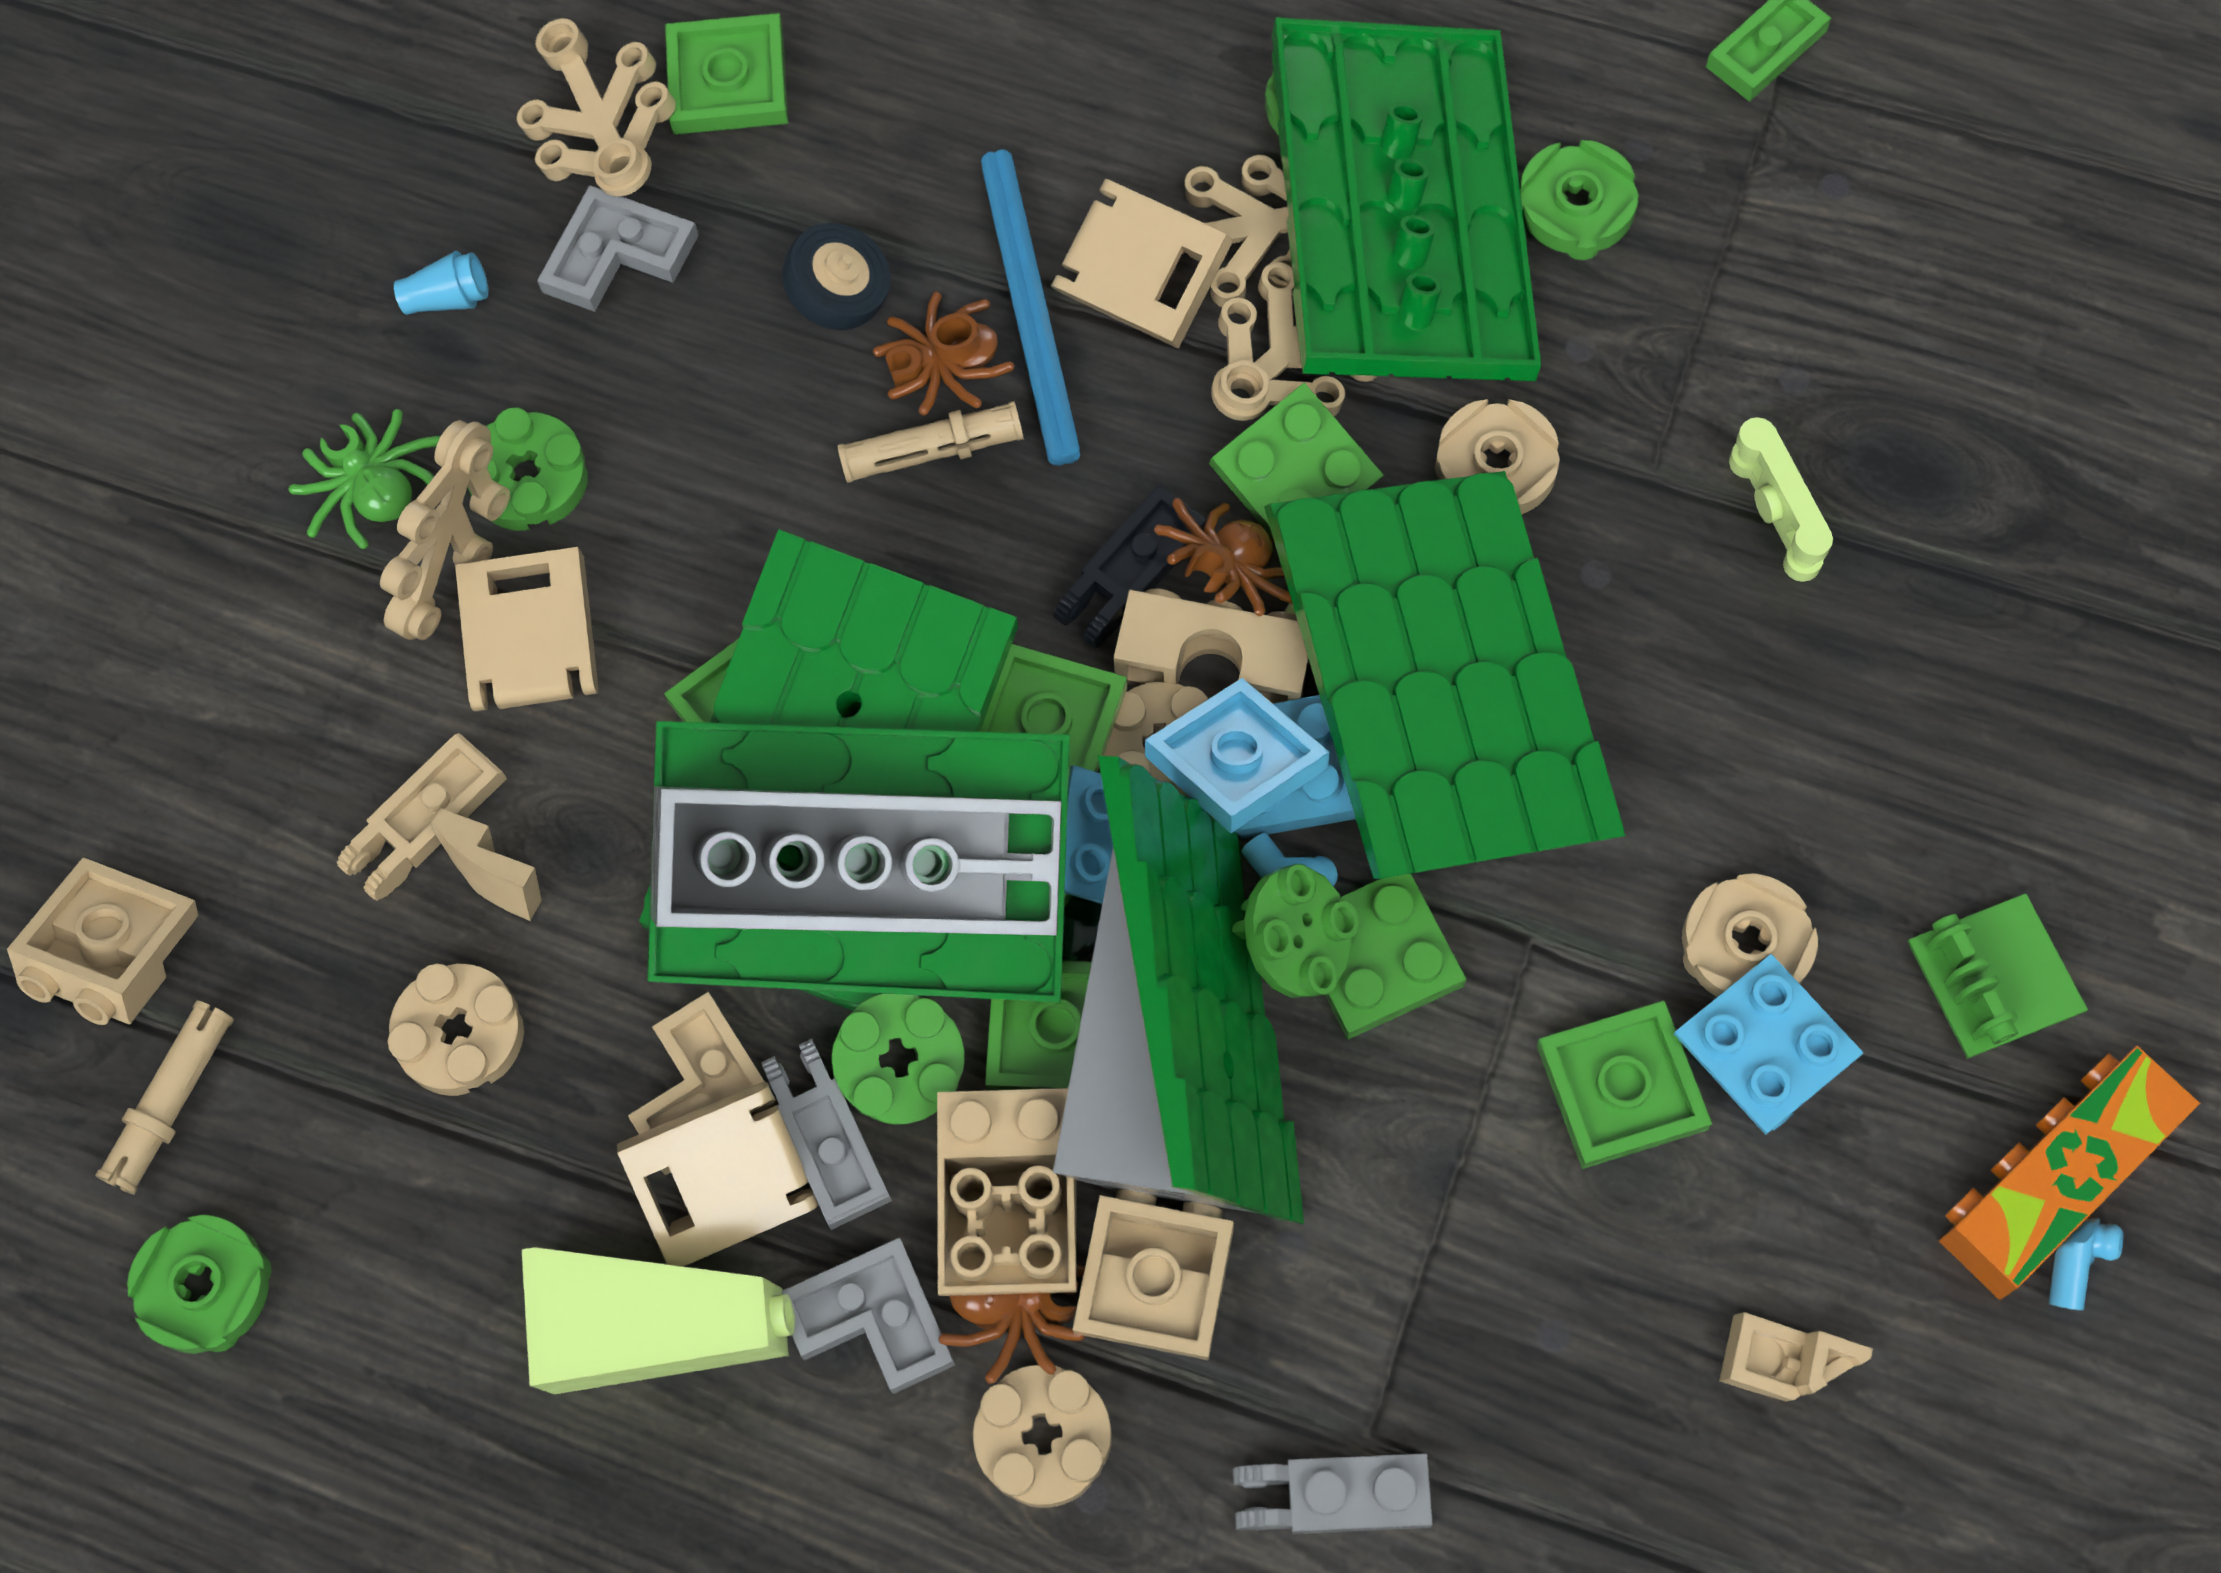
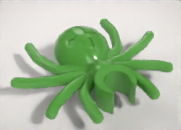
[288,409,440,549]

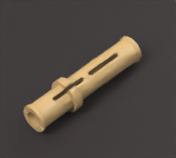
[838,401,1024,483]
[95,1000,234,1195]

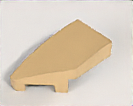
[431,808,542,921]
[1719,1312,1873,1401]

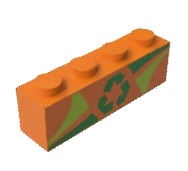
[1939,1046,2200,1300]

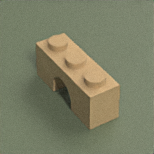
[1114,589,1310,704]

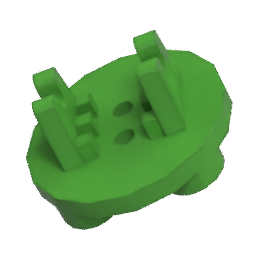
[1232,864,1359,998]

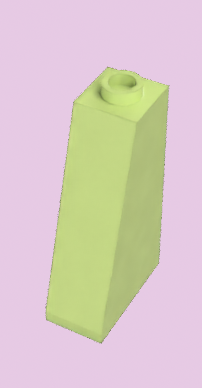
[522,1247,795,1394]

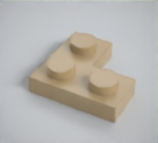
[628,992,778,1176]

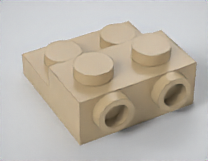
[7,857,198,1025]
[1073,1189,1234,1360]

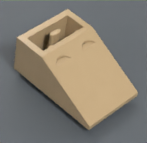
[937,1088,1077,1296]

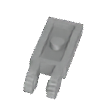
[761,1039,892,1230]
[1233,1454,1432,1534]

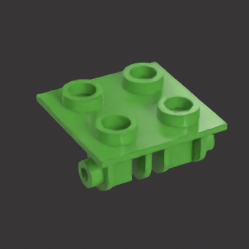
[1907,894,2088,1059]

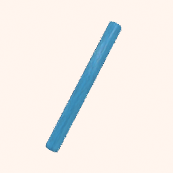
[981,149,1080,466]

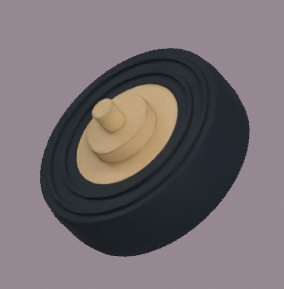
[782,223,891,330]

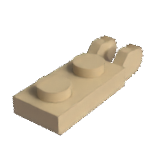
[336,732,507,901]

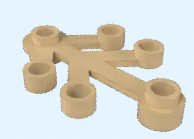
[517,19,676,197]
[1182,155,1293,307]
[1211,262,1377,421]
[380,420,510,640]

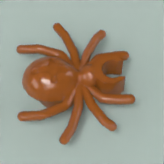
[873,291,1015,415]
[1154,498,1292,616]
[938,1264,1085,1384]

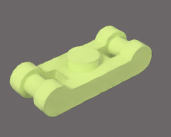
[1729,417,1833,582]

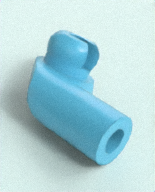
[1241,833,1338,887]
[2048,1218,2124,1310]

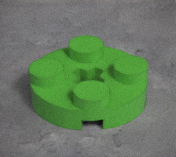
[1520,140,1638,260]
[467,408,588,531]
[831,994,964,1125]
[127,1215,271,1354]

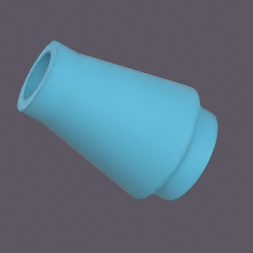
[394,251,488,315]

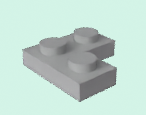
[537,186,699,312]
[782,1238,955,1394]

